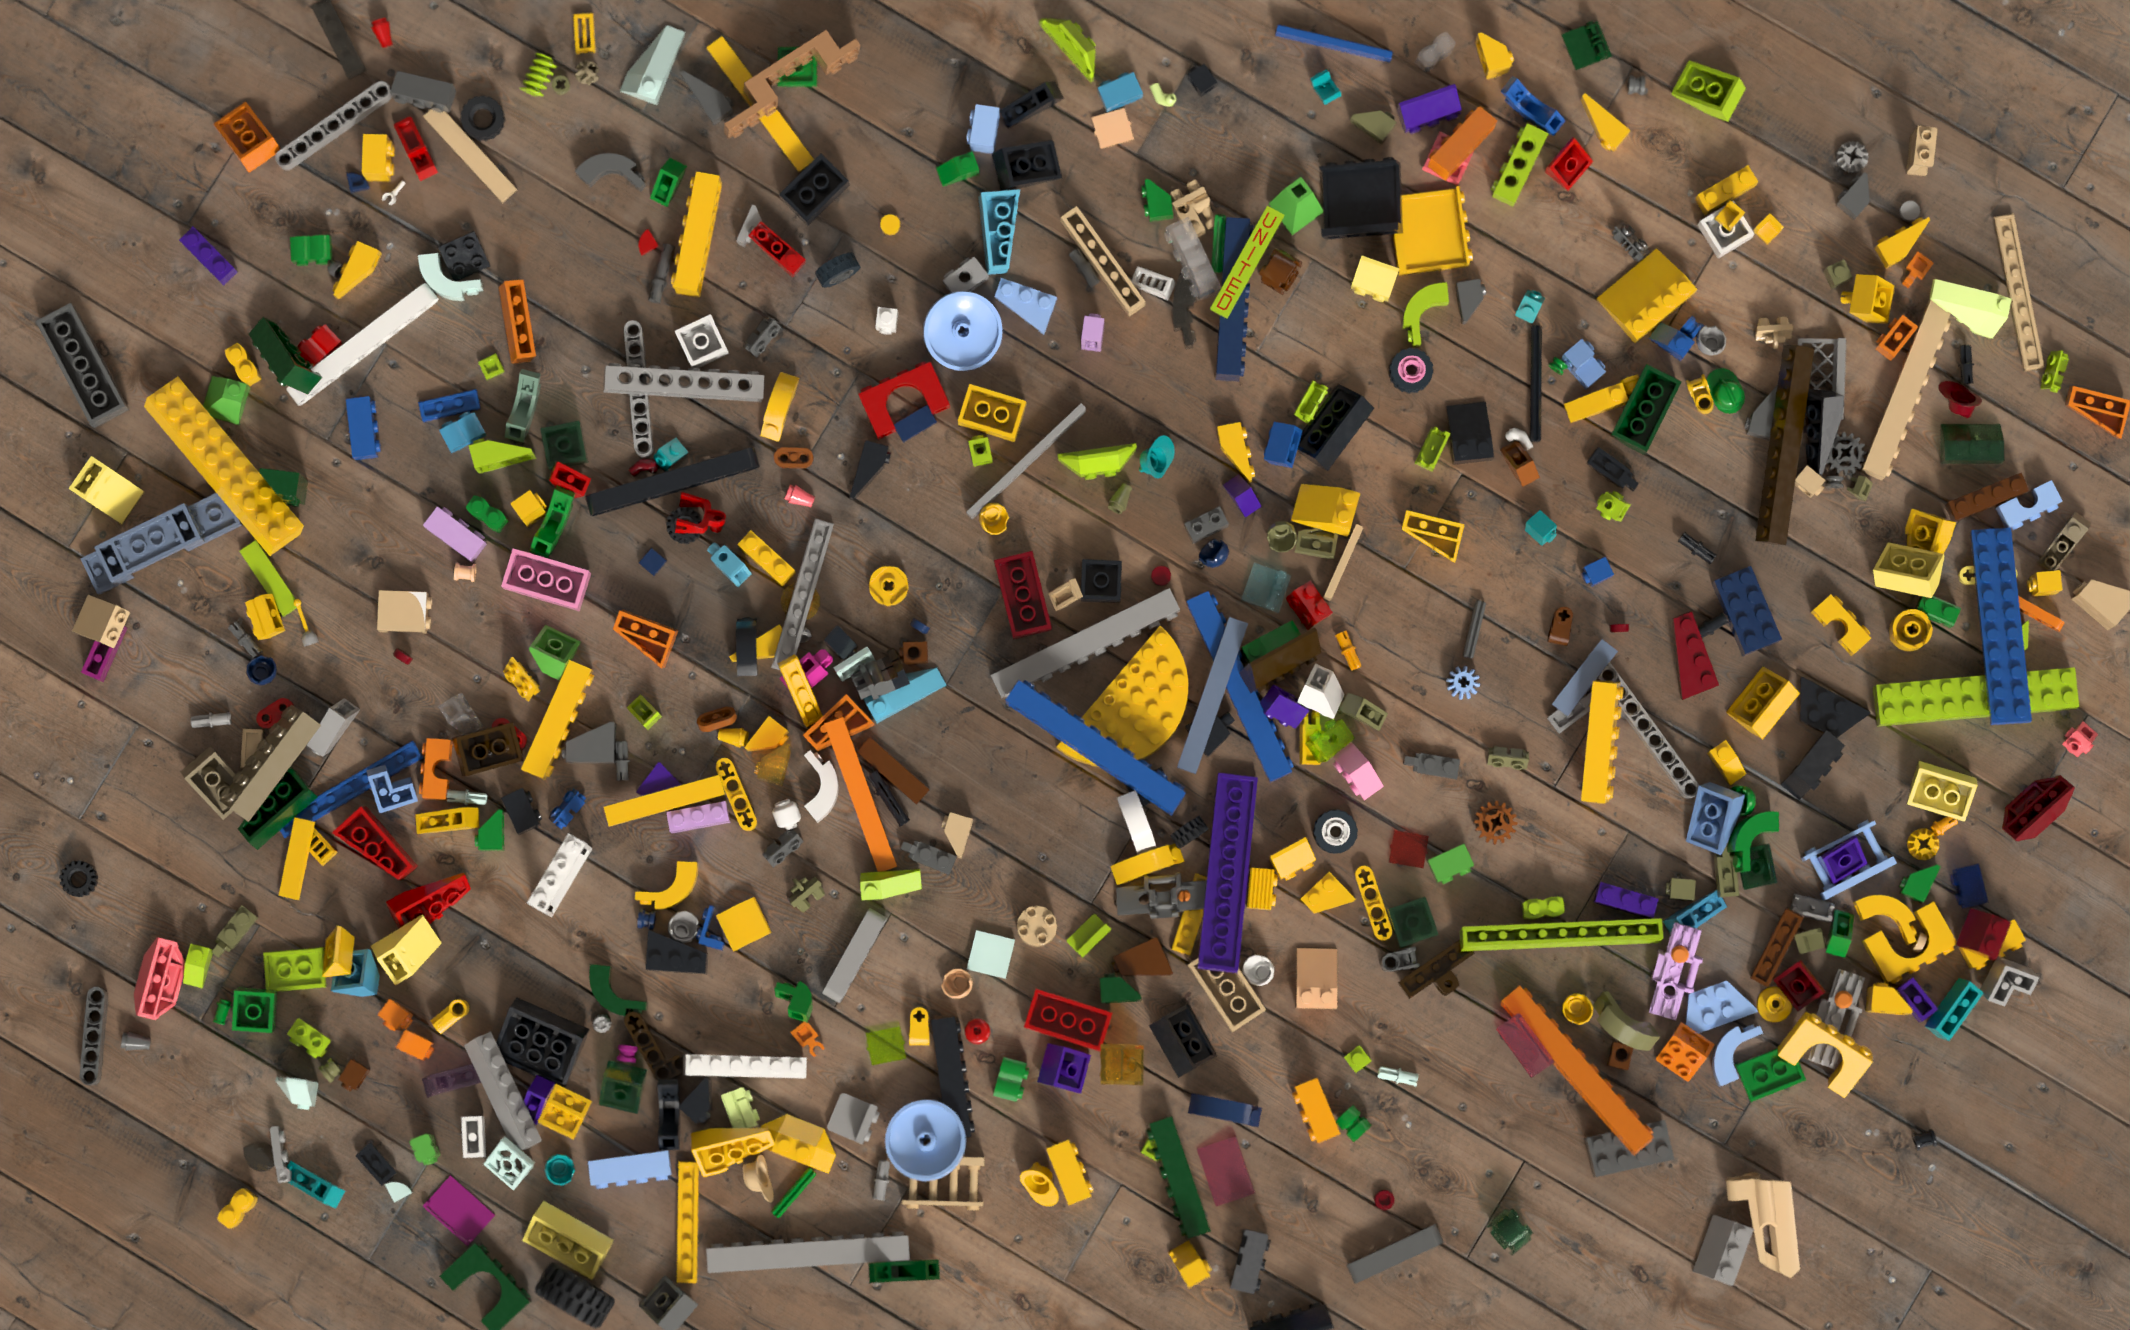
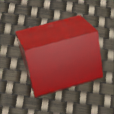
[1545,137,1594,191]

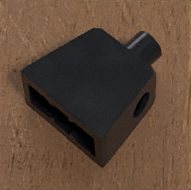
[1185,712,1235,758]

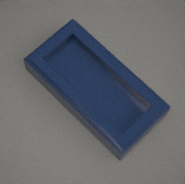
[894,405,937,443]

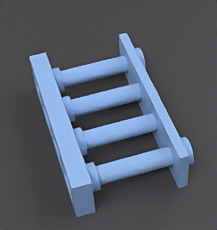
[1801,820,1897,901]

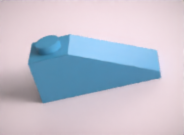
[1663,890,1727,935]

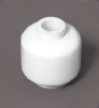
[772,799,801,830]

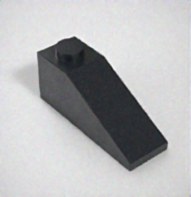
[1000,81,1064,128]
[850,440,892,501]
[824,625,858,661]

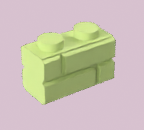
[721,1087,760,1128]

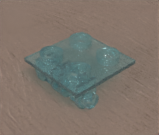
[1241,563,1291,613]

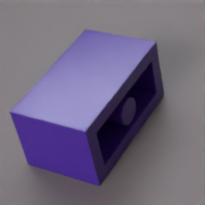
[1260,685,1310,729]
[1895,977,1938,1023]

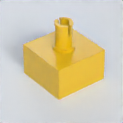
[1841,274,1895,324]

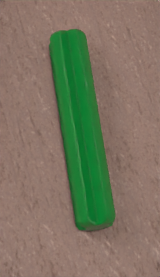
[1211,214,1226,273]
[771,1168,816,1218]

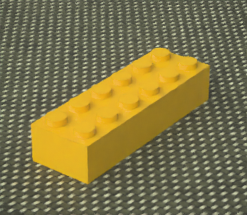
[671,171,722,298]
[1581,680,1624,804]

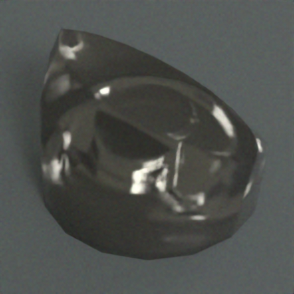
[243,1142,275,1172]

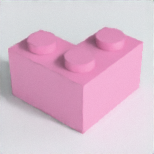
[1331,741,1384,800]

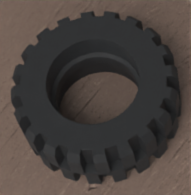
[535,1262,615,1329]

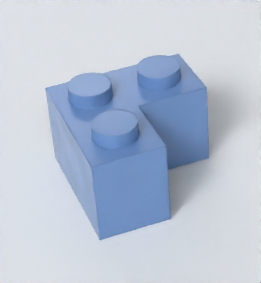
[1561,339,1606,390]
[366,764,418,813]

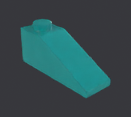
[287,1161,345,1209]

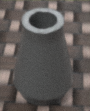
[121,1031,151,1051]

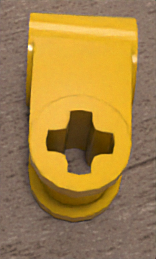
[1685,374,1714,414]
[909,1007,929,1045]

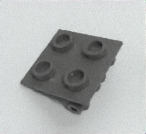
[1612,223,1650,262]

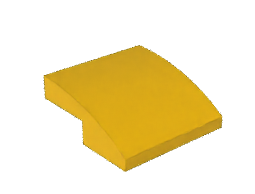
[716,897,772,951]
[538,1084,592,1140]

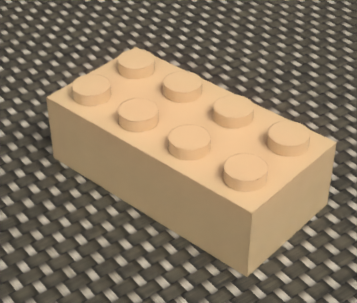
[1188,959,1266,1033]

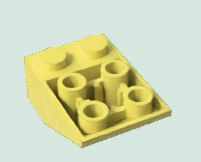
[69,456,144,524]
[371,914,441,985]

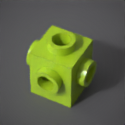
[1596,491,1631,522]

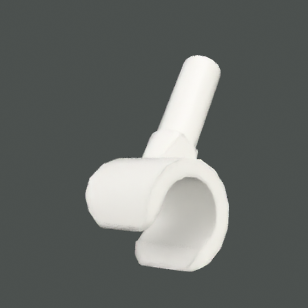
[382,181,405,205]

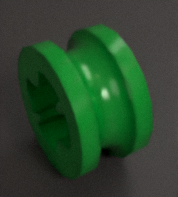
[1548,357,1568,375]

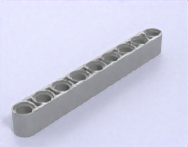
[1586,653,1699,799]

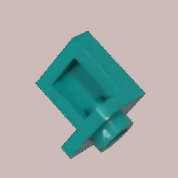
[1310,69,1342,105]
[1515,290,1545,324]
[653,438,688,472]

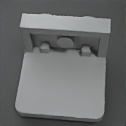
[827,1093,880,1144]

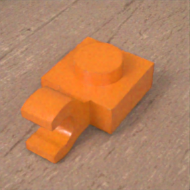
[1902,252,1934,288]

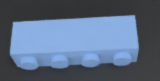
[588,1151,672,1189]

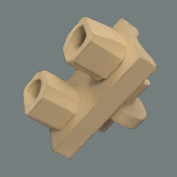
[1755,317,1793,349]

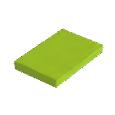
[263,947,327,992]

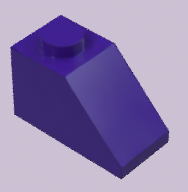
[524,1075,555,1125]

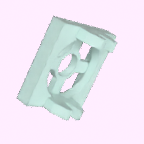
[483,1137,535,1190]

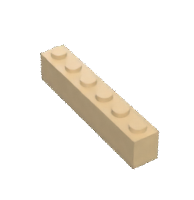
[1061,206,1145,317]

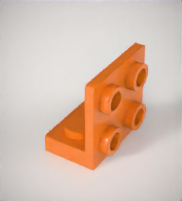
[1656,1022,1715,1082]

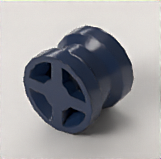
[637,909,656,930]

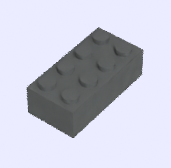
[1584,1120,1674,1177]

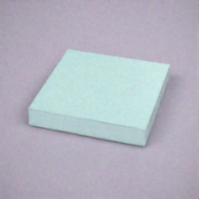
[967,930,1015,979]

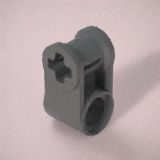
[1380,947,1420,972]

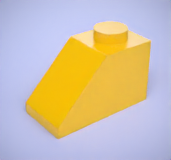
[744,716,789,751]
[1707,740,1746,785]

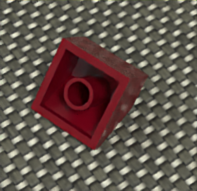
[1956,908,2012,961]

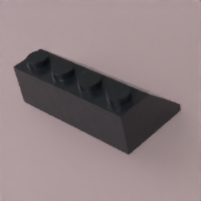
[1297,384,1374,471]
[1248,1302,1334,1330]

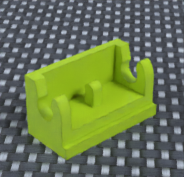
[1415,427,1451,472]

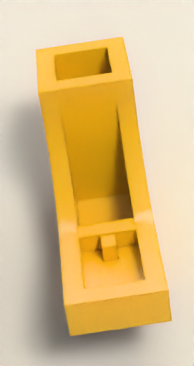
[760,372,799,442]

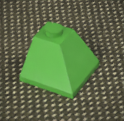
[203,376,250,425]
[529,625,581,681]

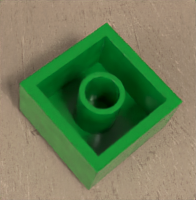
[232,987,278,1033]

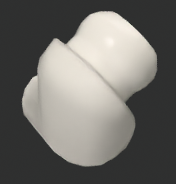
[1505,428,1533,451]

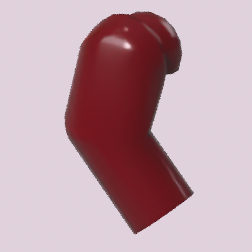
[628,459,659,477]

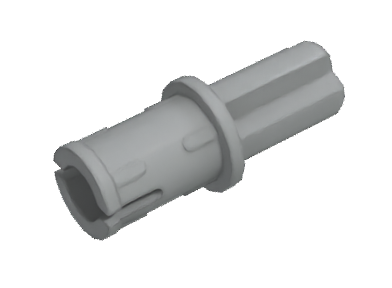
[191,712,231,728]
[872,1160,890,1201]

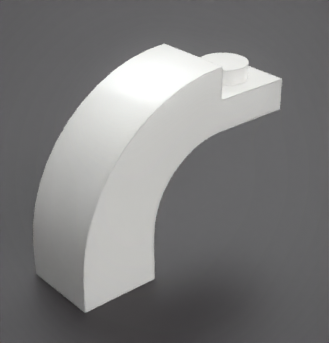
[804,750,839,823]
[1117,791,1157,855]

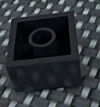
[1081,559,1122,603]

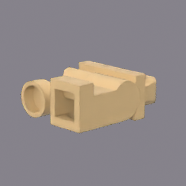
[1170,180,1214,242]

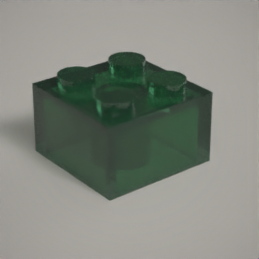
[540,421,589,470]
[1387,897,1439,949]

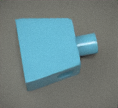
[707,542,752,587]

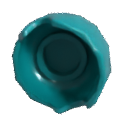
[544,1154,575,1185]

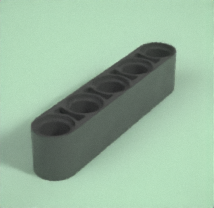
[79,987,109,1086]
[1346,1224,1444,1284]

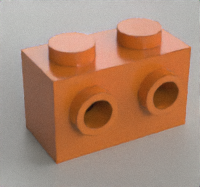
[1875,315,1918,361]
[378,999,413,1031]

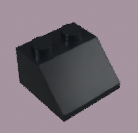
[678,1077,712,1124]

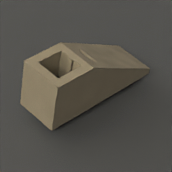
[2037,511,2091,571]

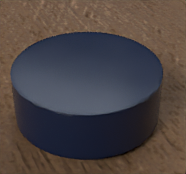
[910,618,930,634]

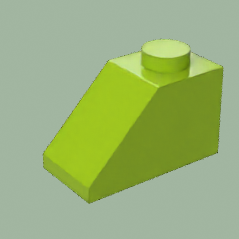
[183,944,213,988]

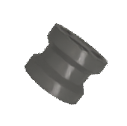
[1627,75,1645,96]

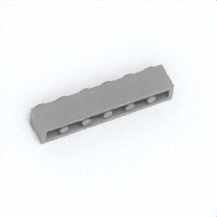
[464,1032,542,1151]

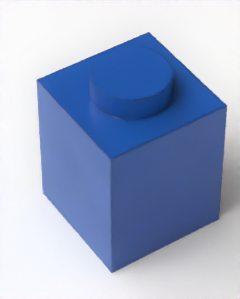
[1581,557,1614,587]

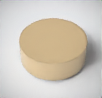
[1912,932,1927,953]

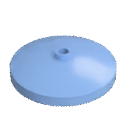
[923,291,1002,371]
[885,1100,966,1181]

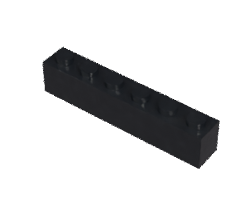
[931,1017,975,1138]

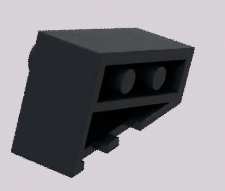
[645,930,708,975]

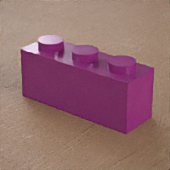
[81,626,127,682]

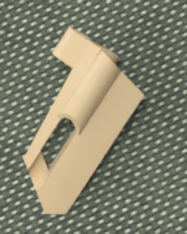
[1726,1173,1800,1278]

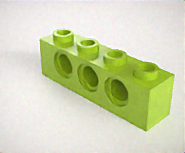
[1491,123,1549,207]

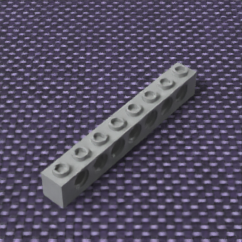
[603,363,764,402]

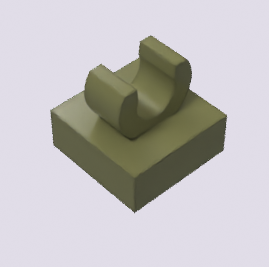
[1847,475,1873,501]

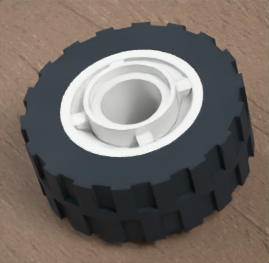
[1313,810,1358,854]

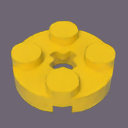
[869,566,909,606]

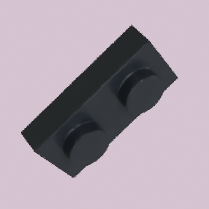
[355,1142,398,1186]

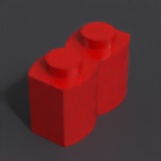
[297,324,343,368]

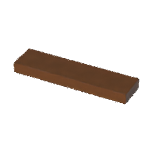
[857,737,930,805]
[1750,907,1805,987]

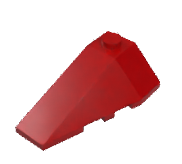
[386,873,471,928]

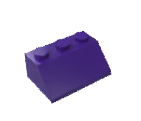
[1397,84,1461,134]

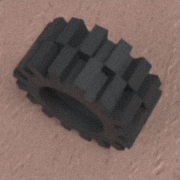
[666,507,701,544]
[1170,816,1209,849]
[59,860,98,897]

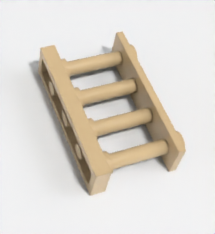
[902,1157,985,1210]

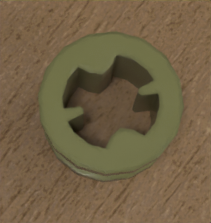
[552,75,570,95]

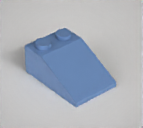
[1686,782,1745,855]

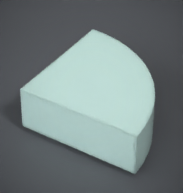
[385,1182,413,1202]

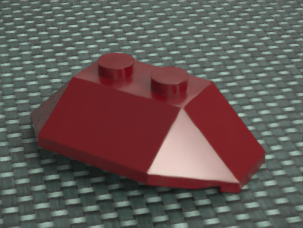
[2002,775,2075,842]

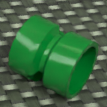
[1335,1105,1372,1143]

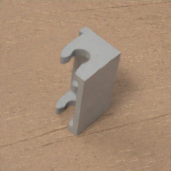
[1790,893,1835,923]

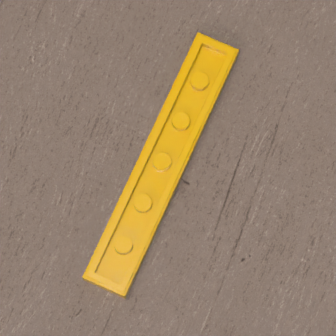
[604,775,725,827]
[677,1161,699,1283]

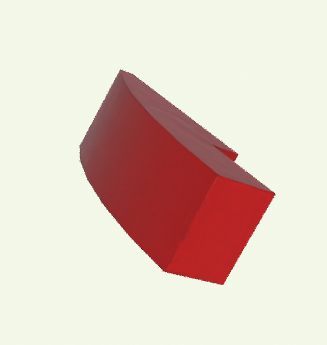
[393,116,438,181]

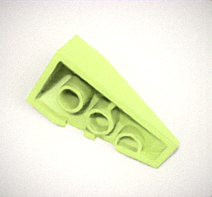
[1929,279,2011,339]

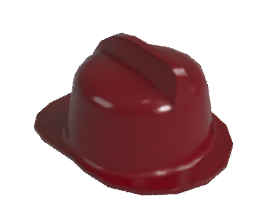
[1938,381,1982,418]

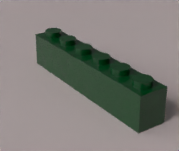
[1145,1116,1211,1239]

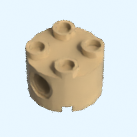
[1017,906,1057,947]

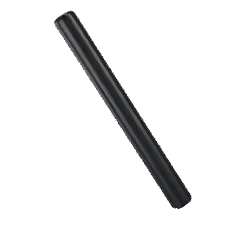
[1530,325,1542,442]

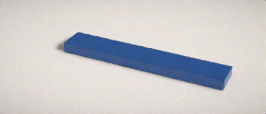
[1276,25,1393,63]

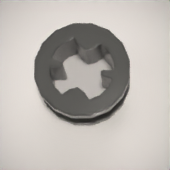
[1825,476,1844,488]

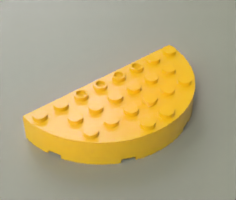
[1057,626,1188,767]

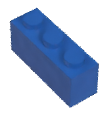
[346,396,381,460]

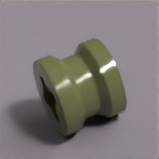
[318,1058,343,1083]

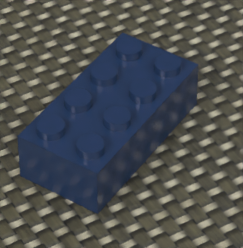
[1712,566,1782,657]

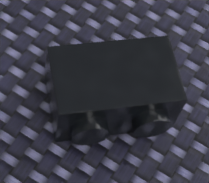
[501,788,542,835]

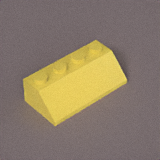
[522,1201,613,1280]

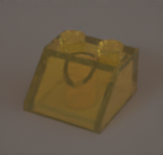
[755,743,792,786]

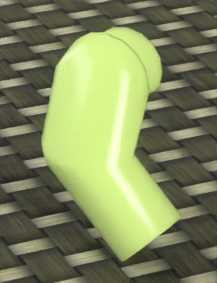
[1150,83,1176,107]

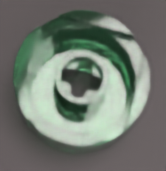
[1486,1209,1533,1256]

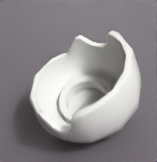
[1242,954,1274,986]

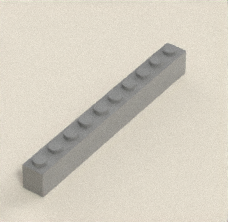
[991,588,1180,699]
[706,1232,910,1273]

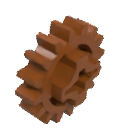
[1474,801,1518,845]

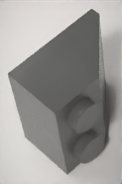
[639,1275,698,1330]

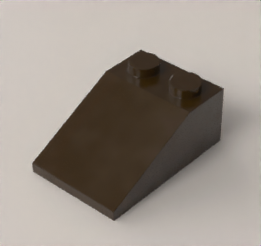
[452,722,523,776]

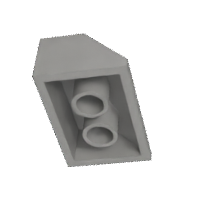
[1692,1215,1754,1286]

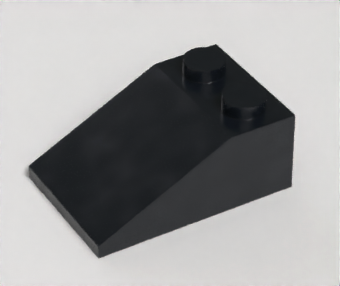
[992,140,1062,191]
[1446,402,1494,465]

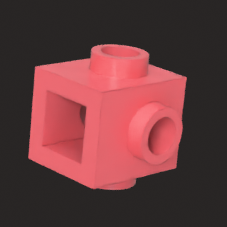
[2062,721,2098,757]

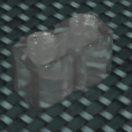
[1416,32,1456,73]

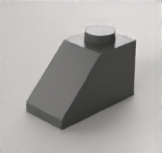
[1455,279,1486,325]

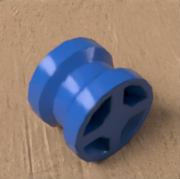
[1679,315,1704,340]

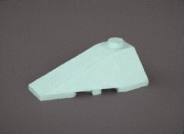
[620,25,685,105]
[275,1077,318,1110]

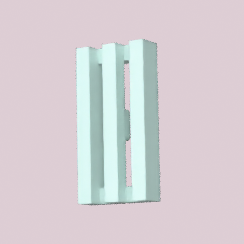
[833,647,875,681]

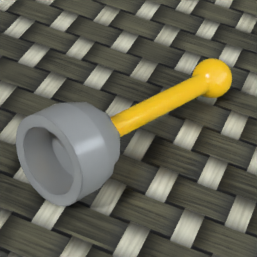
[293,599,319,647]

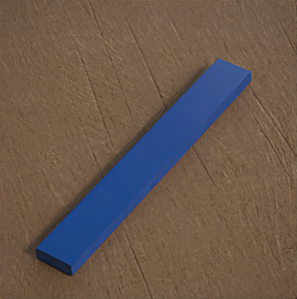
[280,741,423,838]

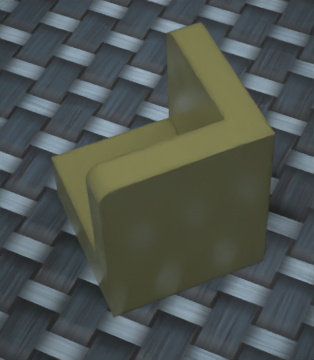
[1794,928,1826,954]

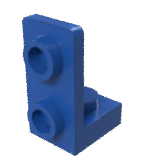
[696,905,725,951]

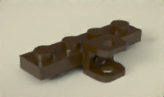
[1398,940,1475,999]

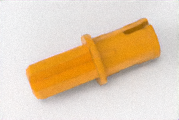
[1335,631,1361,670]

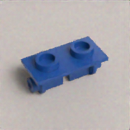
[549,788,586,829]

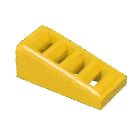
[309,828,338,866]

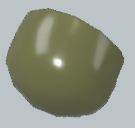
[1267,521,1297,552]

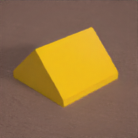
[322,926,354,977]

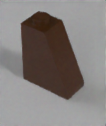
[1111,937,1173,976]

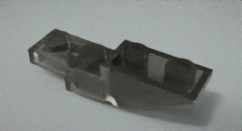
[1172,267,1197,349]

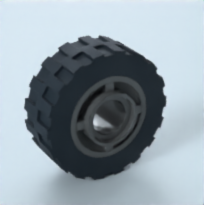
[815,252,861,288]

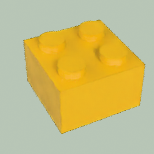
[362,134,395,181]

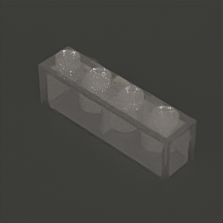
[1164,217,1221,301]

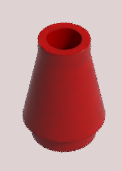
[371,18,393,48]

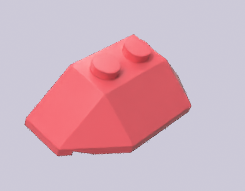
[134,937,185,1020]

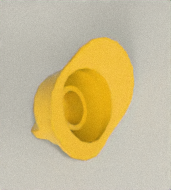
[1020,1162,1059,1206]

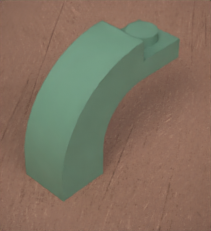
[505,369,541,443]

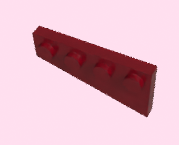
[1672,611,1719,700]

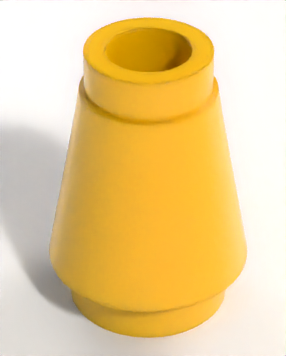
[718,728,749,748]

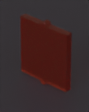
[1389,830,1429,869]

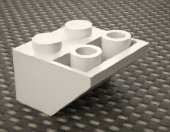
[1297,664,1345,719]

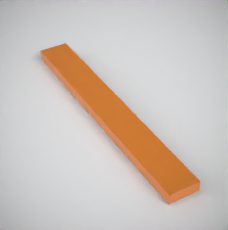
[824,716,897,872]

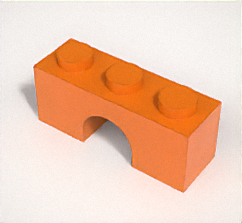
[419,738,453,801]

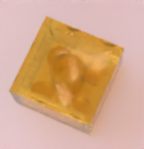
[1100,1044,1144,1086]

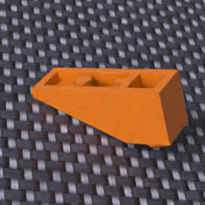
[396,1030,435,1061]

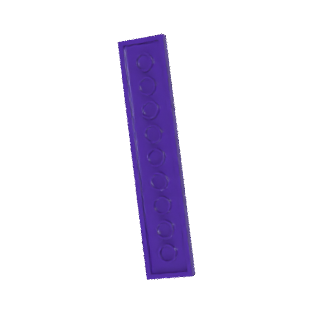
[1197,773,1258,973]

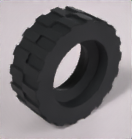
[460,95,505,141]

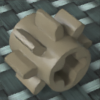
[575,60,600,85]

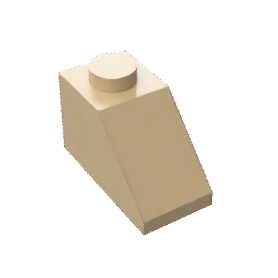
[942,812,973,859]

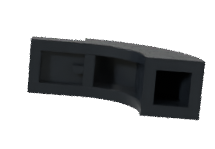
[736,617,758,676]

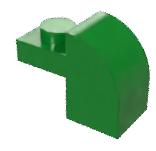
[774,981,813,1023]

